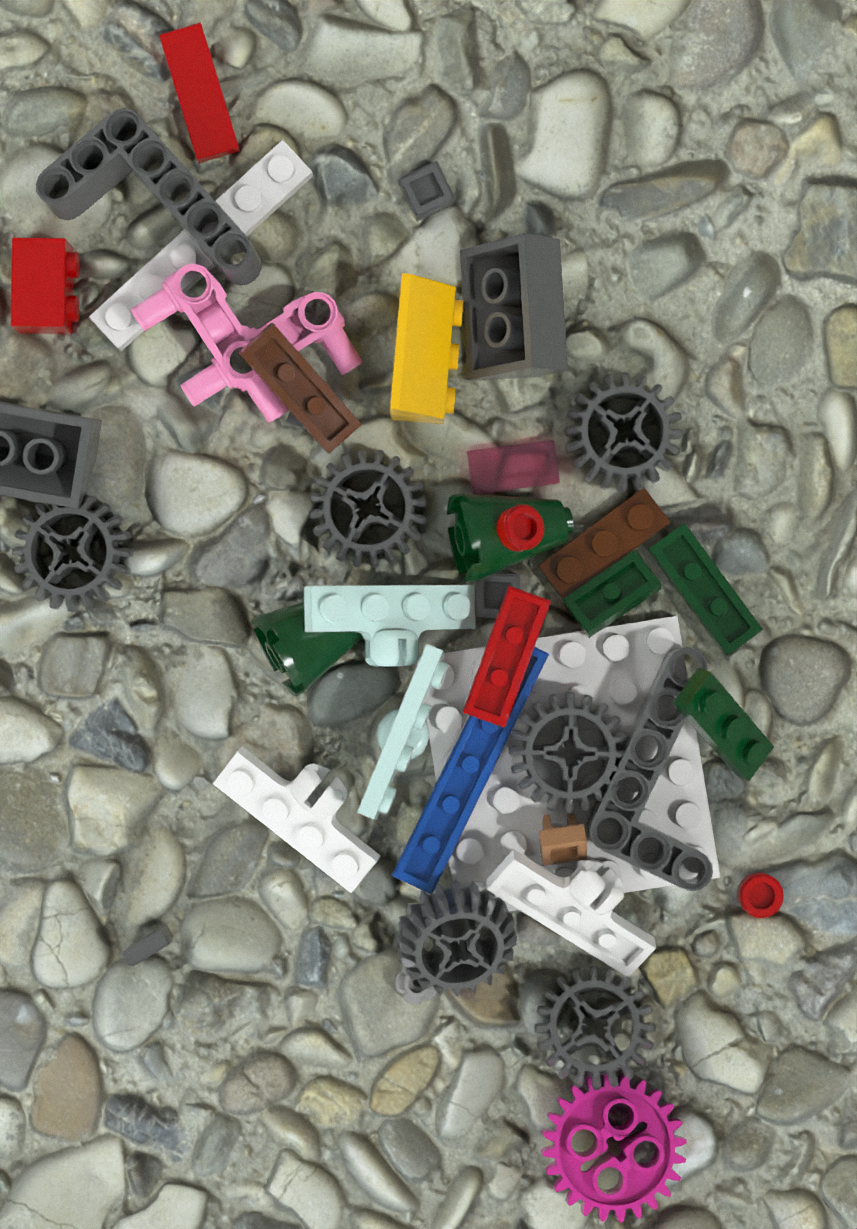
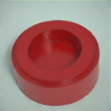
[497,505,544,552]
[737,872,784,918]

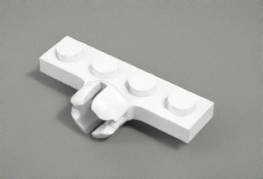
[213,746,381,893]
[486,849,656,977]

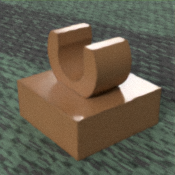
[539,812,587,866]

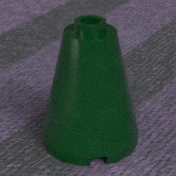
[447,493,574,583]
[251,602,363,696]

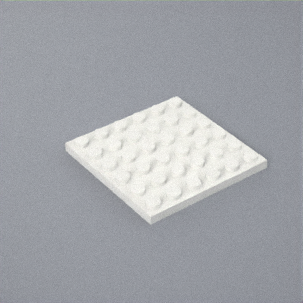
[417,616,720,912]

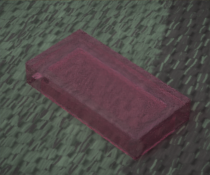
[467,440,560,495]

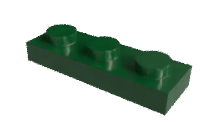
[647,523,763,656]
[673,668,774,781]

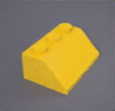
[390,273,464,425]

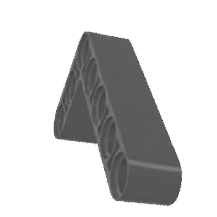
[36,108,262,286]
[586,647,713,891]

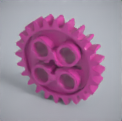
[541,1073,687,1223]

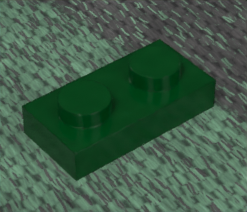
[563,550,661,638]

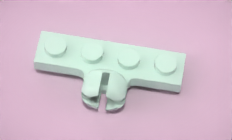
[304,585,475,667]
[357,644,449,820]

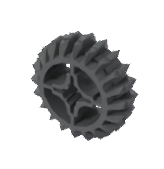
[563,372,684,493]
[309,449,428,568]
[12,495,134,612]
[508,692,628,814]
[395,879,517,997]
[534,966,656,1090]

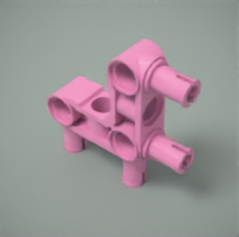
[130,264,363,423]

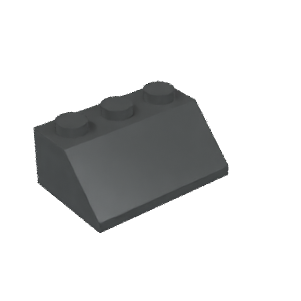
[460,233,568,381]
[0,401,102,509]

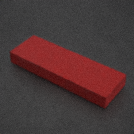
[159,23,240,164]
[462,586,551,728]

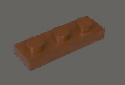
[238,323,362,454]
[537,487,670,600]

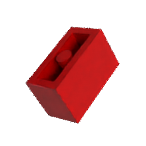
[11,238,80,334]

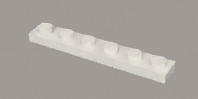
[89,140,313,351]

